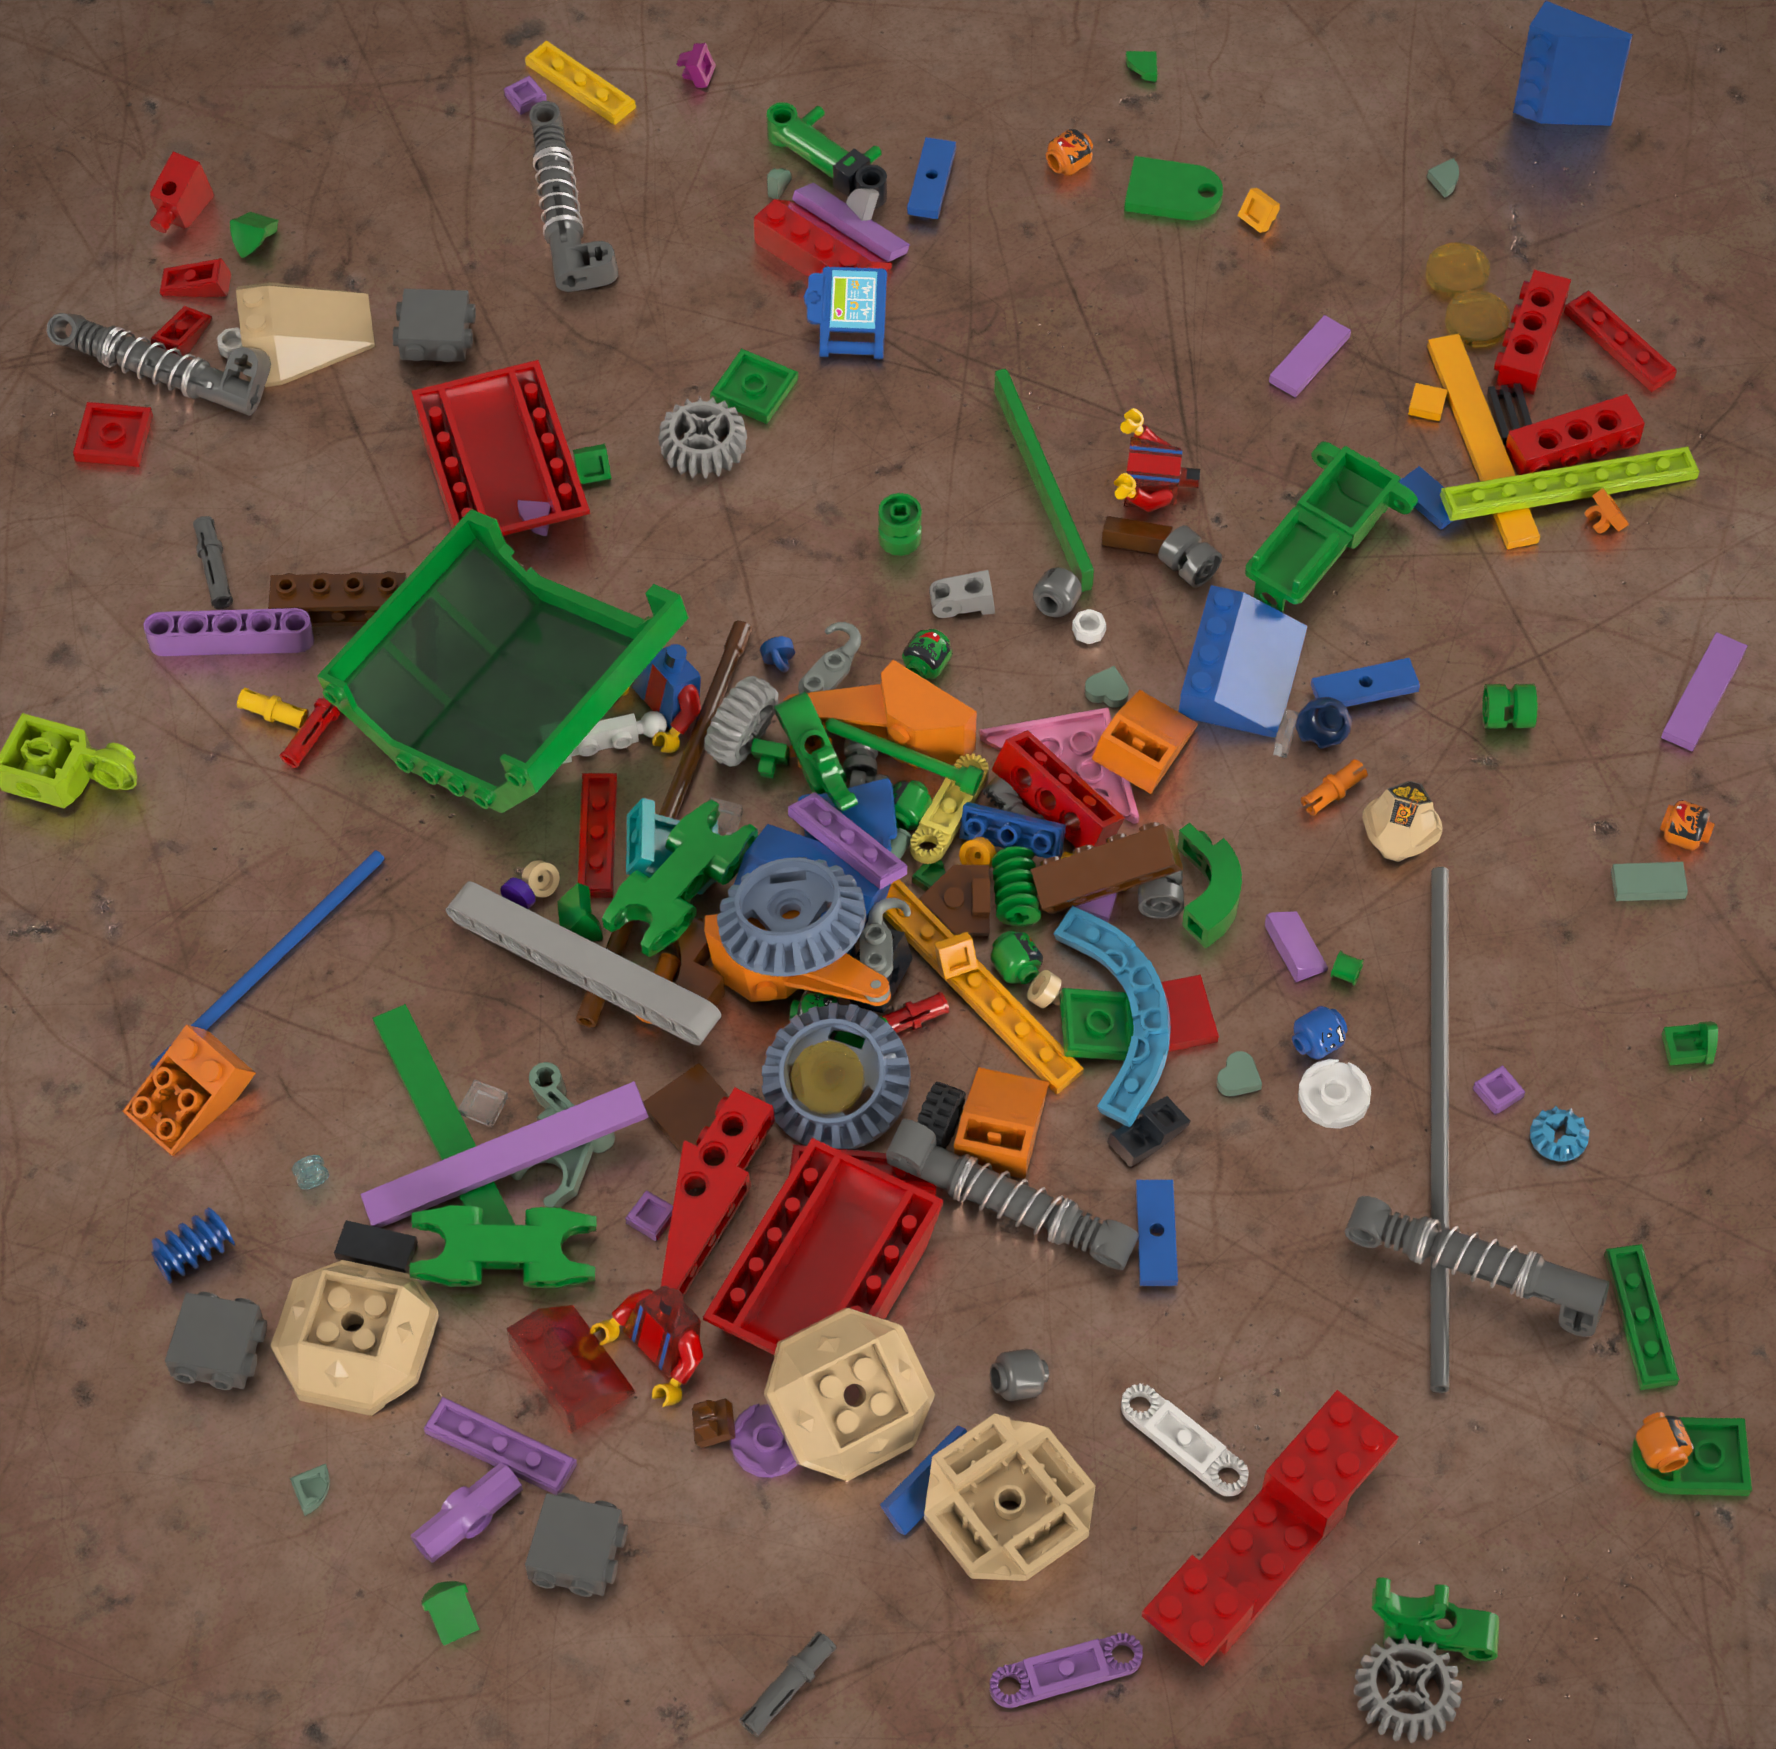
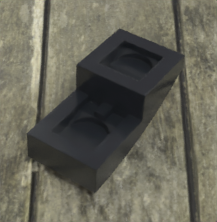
[1107,1096,1191,1167]

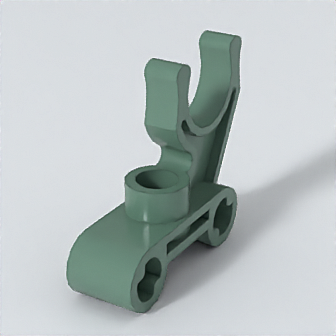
[511,1062,615,1208]

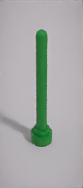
[825,718,984,796]

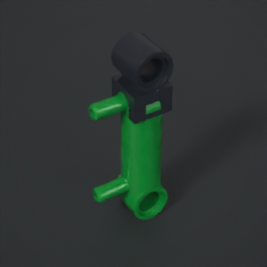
[766,102,887,209]

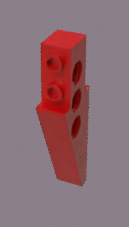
[660,1087,775,1308]

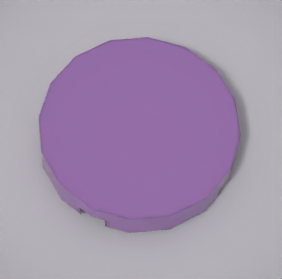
[730,1404,798,1478]

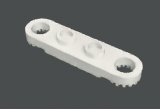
[1121,1384,1249,1496]

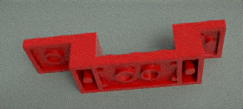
[1141,1390,1399,1667]

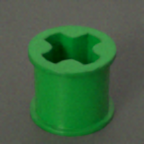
[1330,950,1364,986]

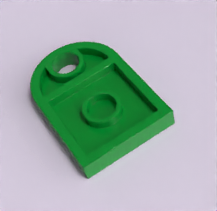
[1124,156,1223,221]
[1630,1417,1752,1496]

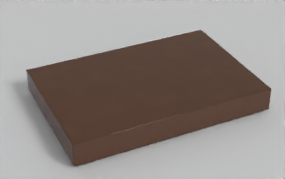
[643,1063,766,1166]

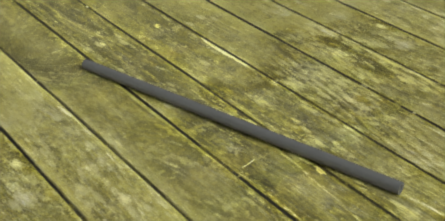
[1430,867,1450,1393]

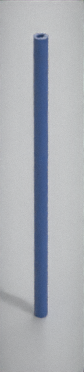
[150,850,385,1069]

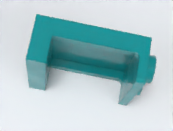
[626,798,720,894]

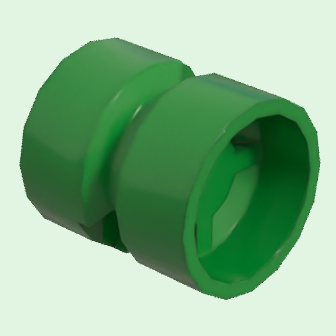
[878,493,922,556]
[1482,684,1538,729]

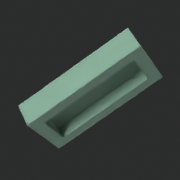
[1611,862,1688,901]

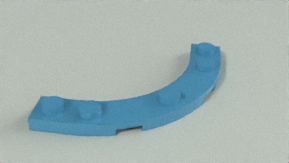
[1054,906,1171,1127]

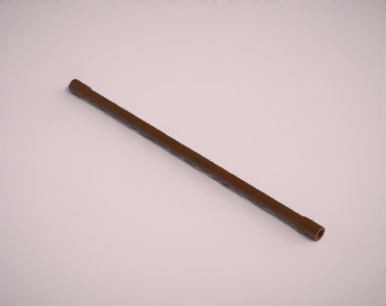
[575,620,752,1028]

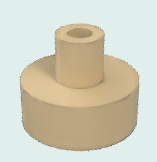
[522,860,560,897]
[1027,970,1061,1008]

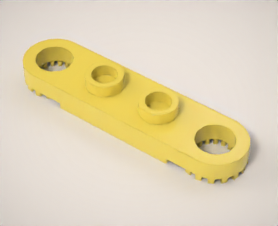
[910,753,989,864]

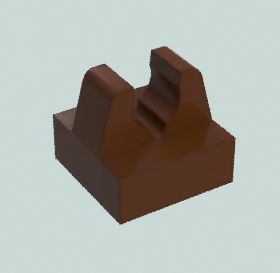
[692,1398,736,1448]

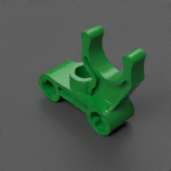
[774,691,858,812]
[1372,1577,1500,1661]

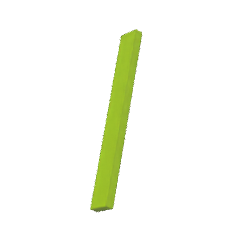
[1440,446,1700,521]

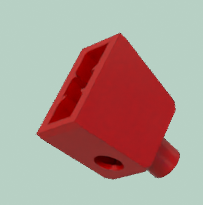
[150,151,214,233]

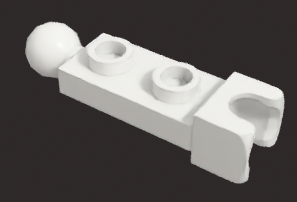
[540,711,667,764]

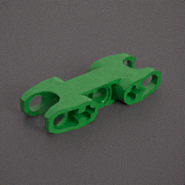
[602,799,758,958]
[409,1205,597,1288]

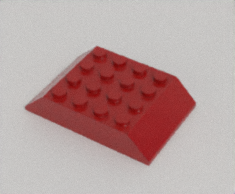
[411,360,590,536]
[703,1138,943,1355]

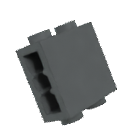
[393,289,476,362]
[165,1292,267,1390]
[525,1492,628,1597]

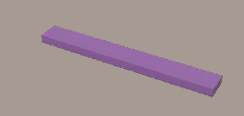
[360,1081,649,1228]

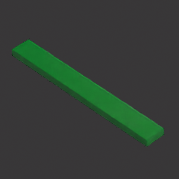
[994,368,1094,592]
[373,1004,515,1225]

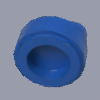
[760,636,795,673]

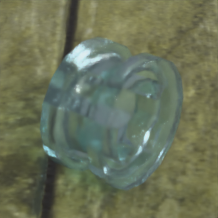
[292,1155,329,1189]

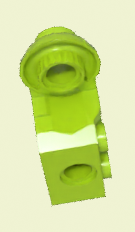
[0,713,137,808]

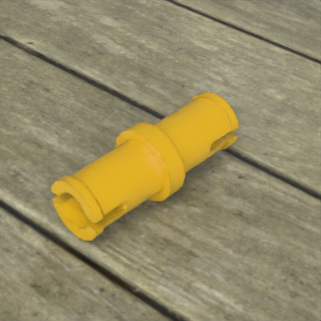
[237,687,309,729]

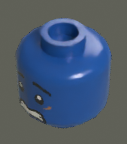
[1292,1006,1348,1060]

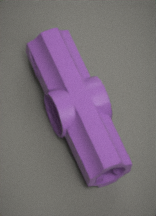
[411,1462,523,1563]

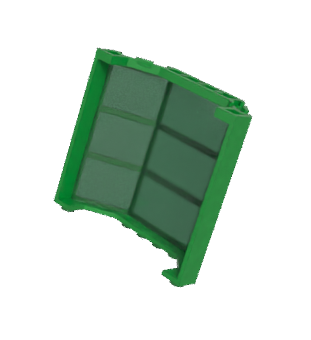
[317,509,689,813]

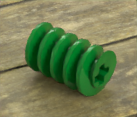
[992,846,1041,926]

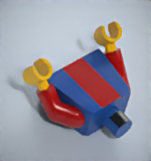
[620,644,701,753]

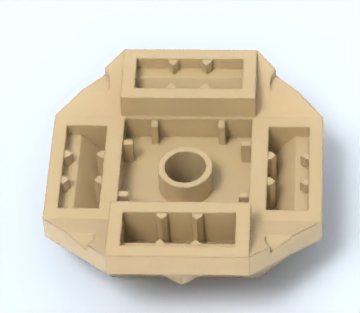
[270,1260,439,1416]
[764,1308,935,1481]
[924,1414,1096,1581]

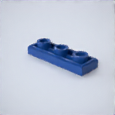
[907,137,956,219]
[1311,658,1420,707]
[959,802,1066,858]
[1136,1180,1178,1286]
[880,1425,967,1535]

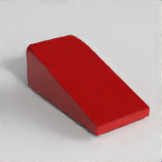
[159,258,231,297]
[151,306,212,356]

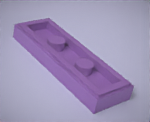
[1269,315,1351,398]

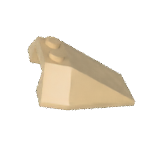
[236,282,375,387]

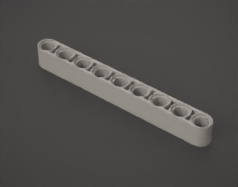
[446,881,721,1045]

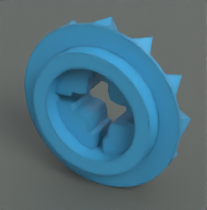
[1530,1105,1590,1161]

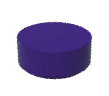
[500,877,535,909]

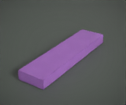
[792,183,910,262]
[1661,632,1748,752]
[788,792,907,889]
[424,1397,577,1495]

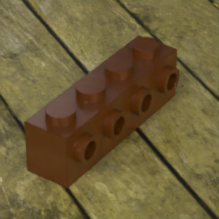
[268,571,408,627]
[1031,822,1184,914]

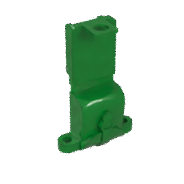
[1245,441,1418,613]

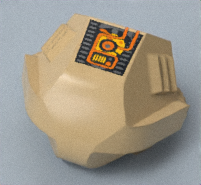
[1362,781,1443,862]

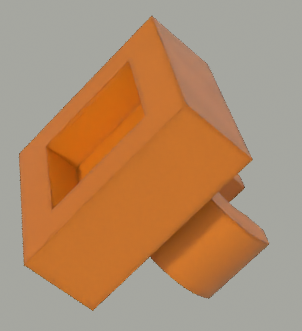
[1584,488,1629,534]

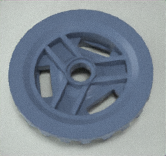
[717,857,866,976]
[761,1003,911,1150]

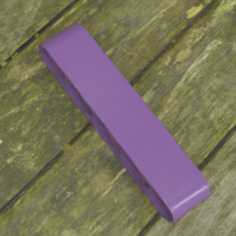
[143,608,315,656]

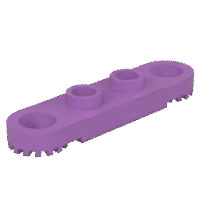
[990,1633,1143,1708]

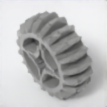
[658,396,747,479]
[705,676,779,767]
[1354,1634,1462,1743]

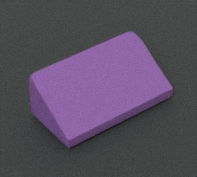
[1265,911,1328,982]

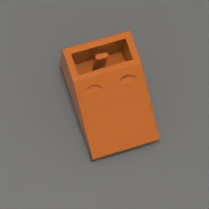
[1091,690,1199,794]
[122,1024,256,1156]
[954,1067,1049,1179]

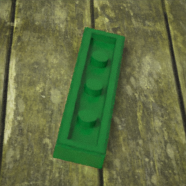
[1604,1244,1680,1390]

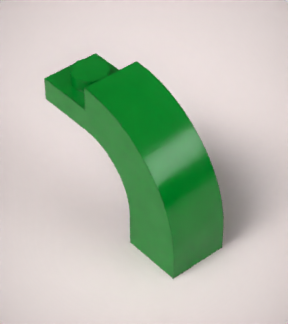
[1177,823,1242,949]

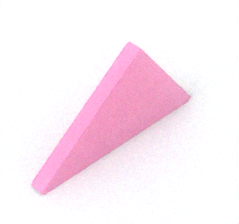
[979,707,1139,824]

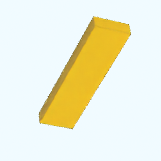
[525,40,636,125]

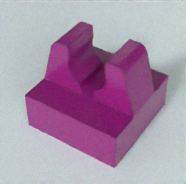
[676,43,716,88]

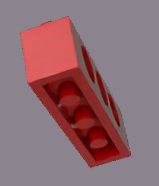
[1494,269,1572,395]
[1505,394,1645,475]
[991,730,1125,848]

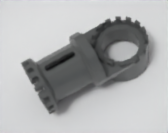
[983,776,1045,820]

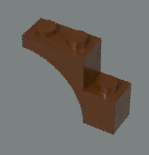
[671,918,725,1007]

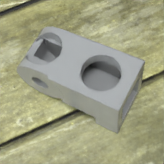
[929,570,995,618]

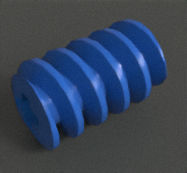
[151,1207,235,1284]

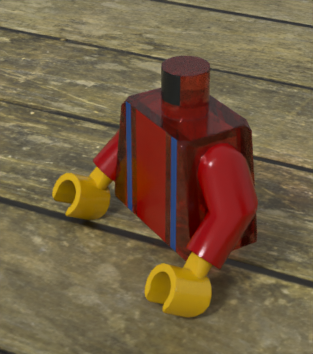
[1114,409,1201,512]
[590,1286,703,1407]

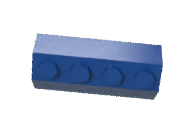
[734,824,891,931]

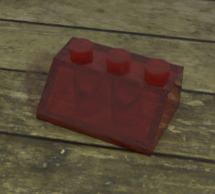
[506,1305,635,1433]

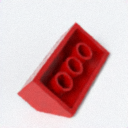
[754,199,892,278]

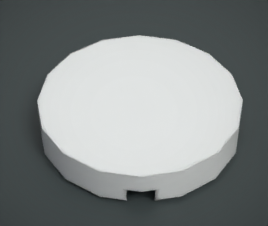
[1298,1059,1371,1129]

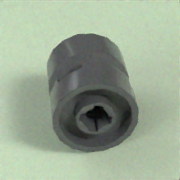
[1158,525,1222,588]
[1138,861,1184,919]

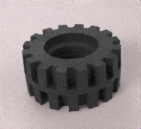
[917,1081,966,1149]

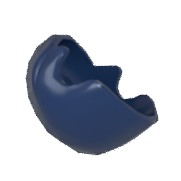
[1295,697,1352,749]

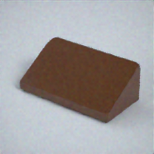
[1101,516,1173,554]

